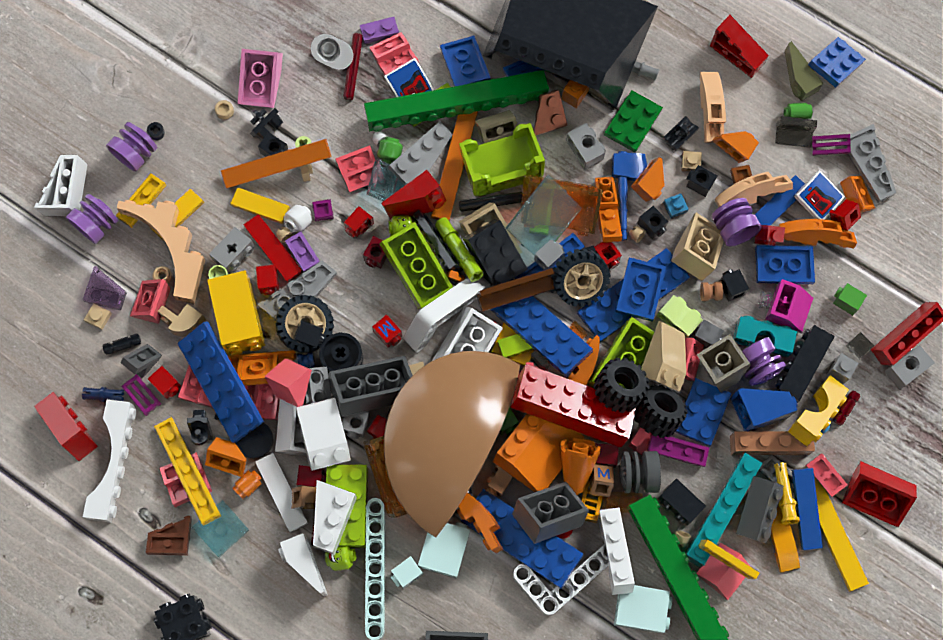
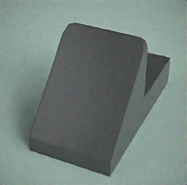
[121,344,162,378]

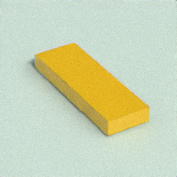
[116,173,167,228]
[230,188,290,224]
[150,189,204,241]
[698,539,759,579]

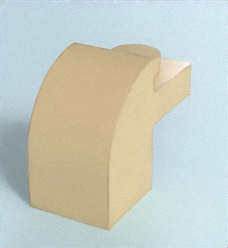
[158,304,206,337]

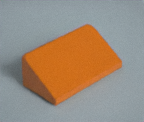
[840,175,875,213]

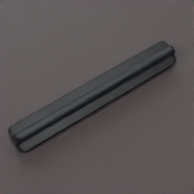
[459,190,532,212]

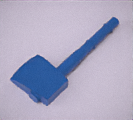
[612,151,647,241]

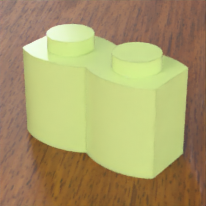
[657,295,703,338]

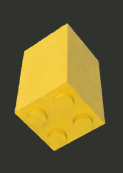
[207,270,266,356]

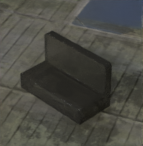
[775,116,817,148]

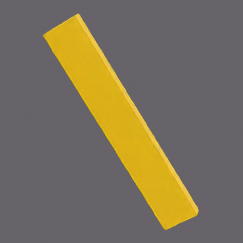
[154,417,221,526]
[814,476,869,592]

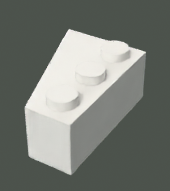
[34,155,87,216]
[313,480,357,555]

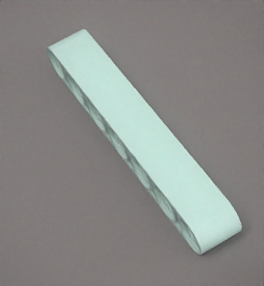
[365,498,385,640]

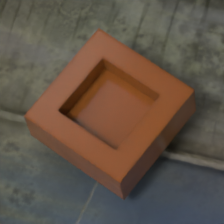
[730,165,752,184]

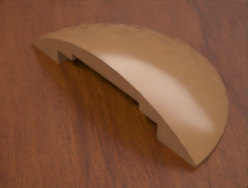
[384,351,520,537]

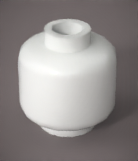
[284,205,312,233]

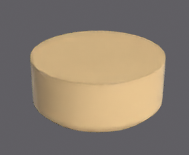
[215,100,234,120]

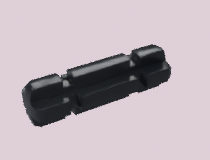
[102,333,141,355]

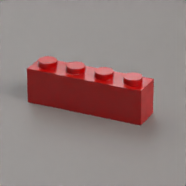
[871,302,943,365]

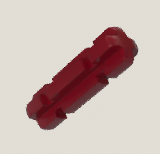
[833,390,860,426]

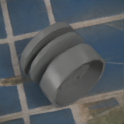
[619,451,661,494]

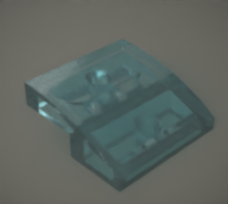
[367,159,404,201]

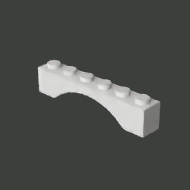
[83,399,136,523]

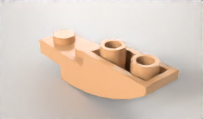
[700,72,726,143]
[715,172,793,207]

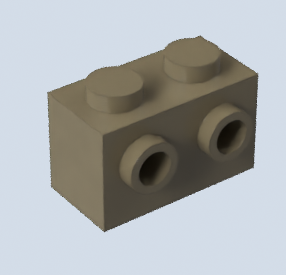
[475,110,517,143]

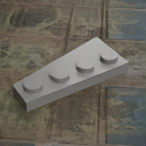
[388,121,453,186]
[840,124,896,203]
[257,260,337,321]

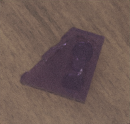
[83,266,127,311]

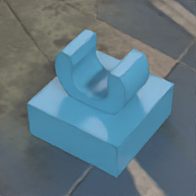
[663,193,689,218]

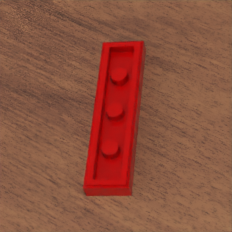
[243,214,303,283]

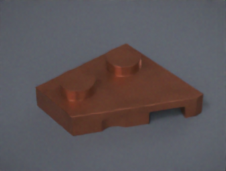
[533,89,568,136]
[146,516,192,556]

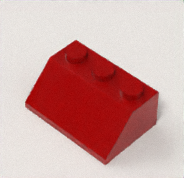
[842,461,917,527]

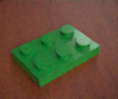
[604,90,663,153]

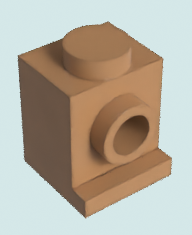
[486,465,513,497]
[291,486,316,509]

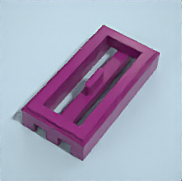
[812,134,851,156]
[121,374,161,416]

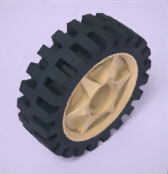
[552,248,611,307]
[275,295,334,353]

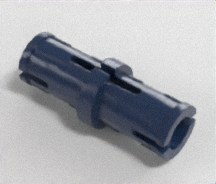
[82,387,125,402]

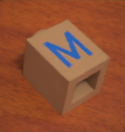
[589,464,614,497]

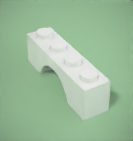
[598,508,635,595]

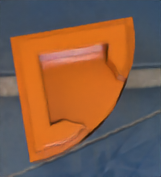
[446,270,465,283]

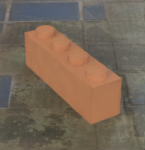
[730,431,815,455]

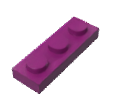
[647,434,709,467]

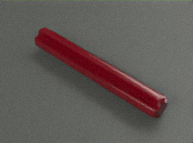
[343,33,363,101]

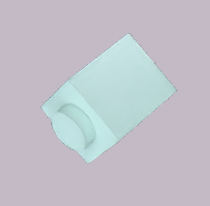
[391,556,423,589]

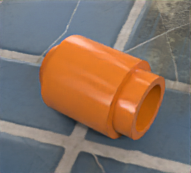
[232,470,262,499]

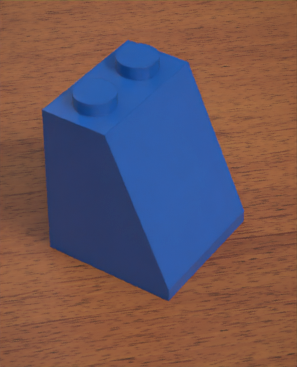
[730,388,798,431]

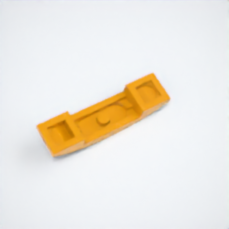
[771,500,800,573]

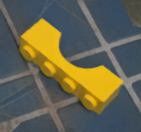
[788,375,849,446]

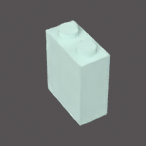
[418,522,470,579]
[614,585,672,634]

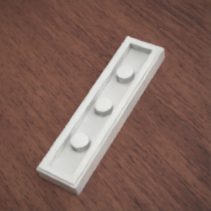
[255,453,308,533]

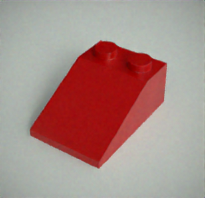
[381,170,447,220]

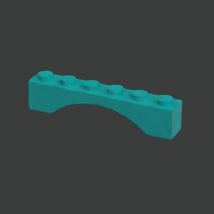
[685,453,762,568]

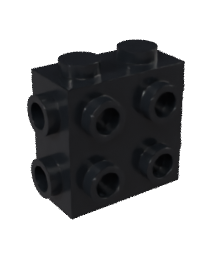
[154,593,212,640]

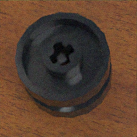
[319,332,364,375]

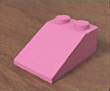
[238,49,283,108]

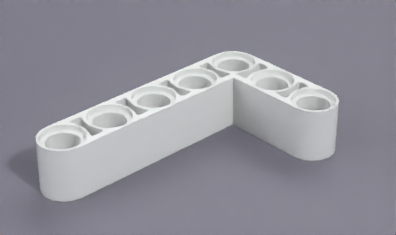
[403,276,491,353]
[513,544,608,616]

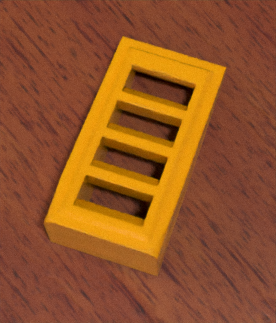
[581,480,603,523]

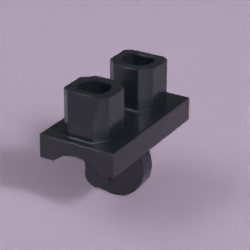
[250,108,283,140]
[663,116,699,151]
[187,410,213,445]

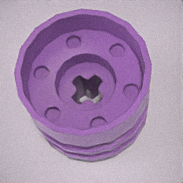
[106,122,158,172]
[66,194,118,244]
[711,198,762,247]
[742,337,786,386]

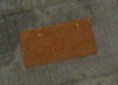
[602,492,643,513]

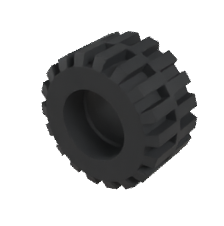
[594,358,649,413]
[634,385,687,438]

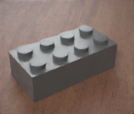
[329,356,413,417]

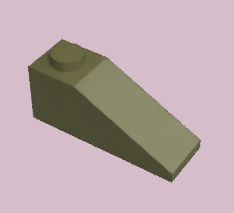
[784,41,823,102]

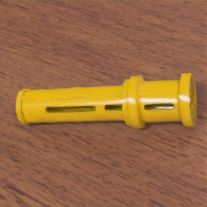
[774,462,800,525]

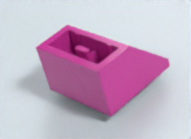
[765,279,813,333]

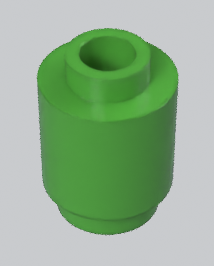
[784,103,813,122]

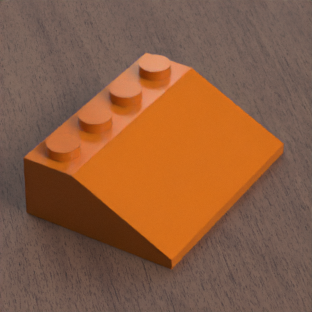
[493,414,584,492]

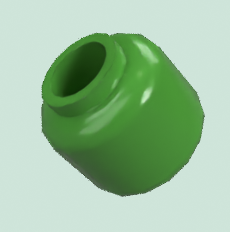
[377,137,403,165]

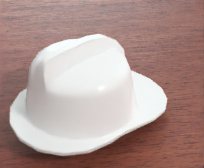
[311,34,353,70]

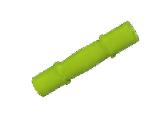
[435,217,484,282]

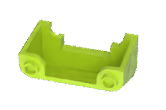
[459,123,545,197]

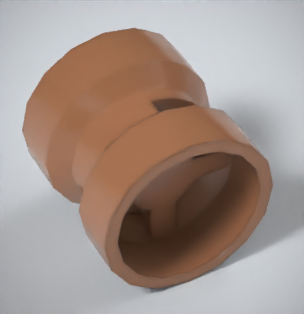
[700,282,723,301]

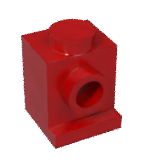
[829,199,861,231]
[344,206,374,238]
[754,225,785,246]
[594,241,622,270]

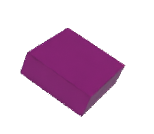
[312,199,334,221]

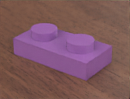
[360,17,399,44]
[285,232,320,272]

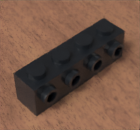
[775,325,835,403]

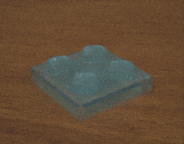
[192,500,249,557]

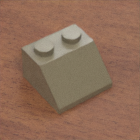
[697,334,751,393]

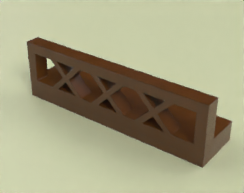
[476,268,555,312]

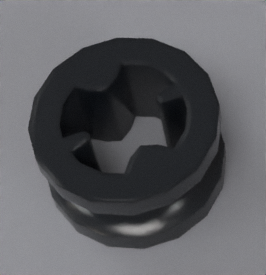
[147,122,165,141]

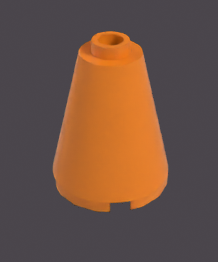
[560,437,600,495]

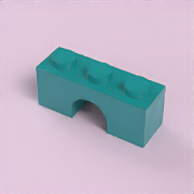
[733,316,797,358]

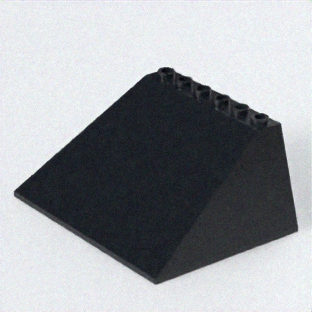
[483,0,658,108]

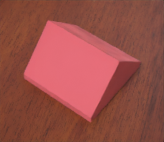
[130,279,171,324]
[265,359,312,407]
[696,543,750,600]

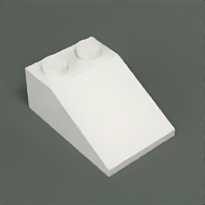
[296,398,351,470]
[278,534,328,596]

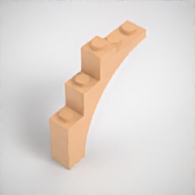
[117,200,205,304]

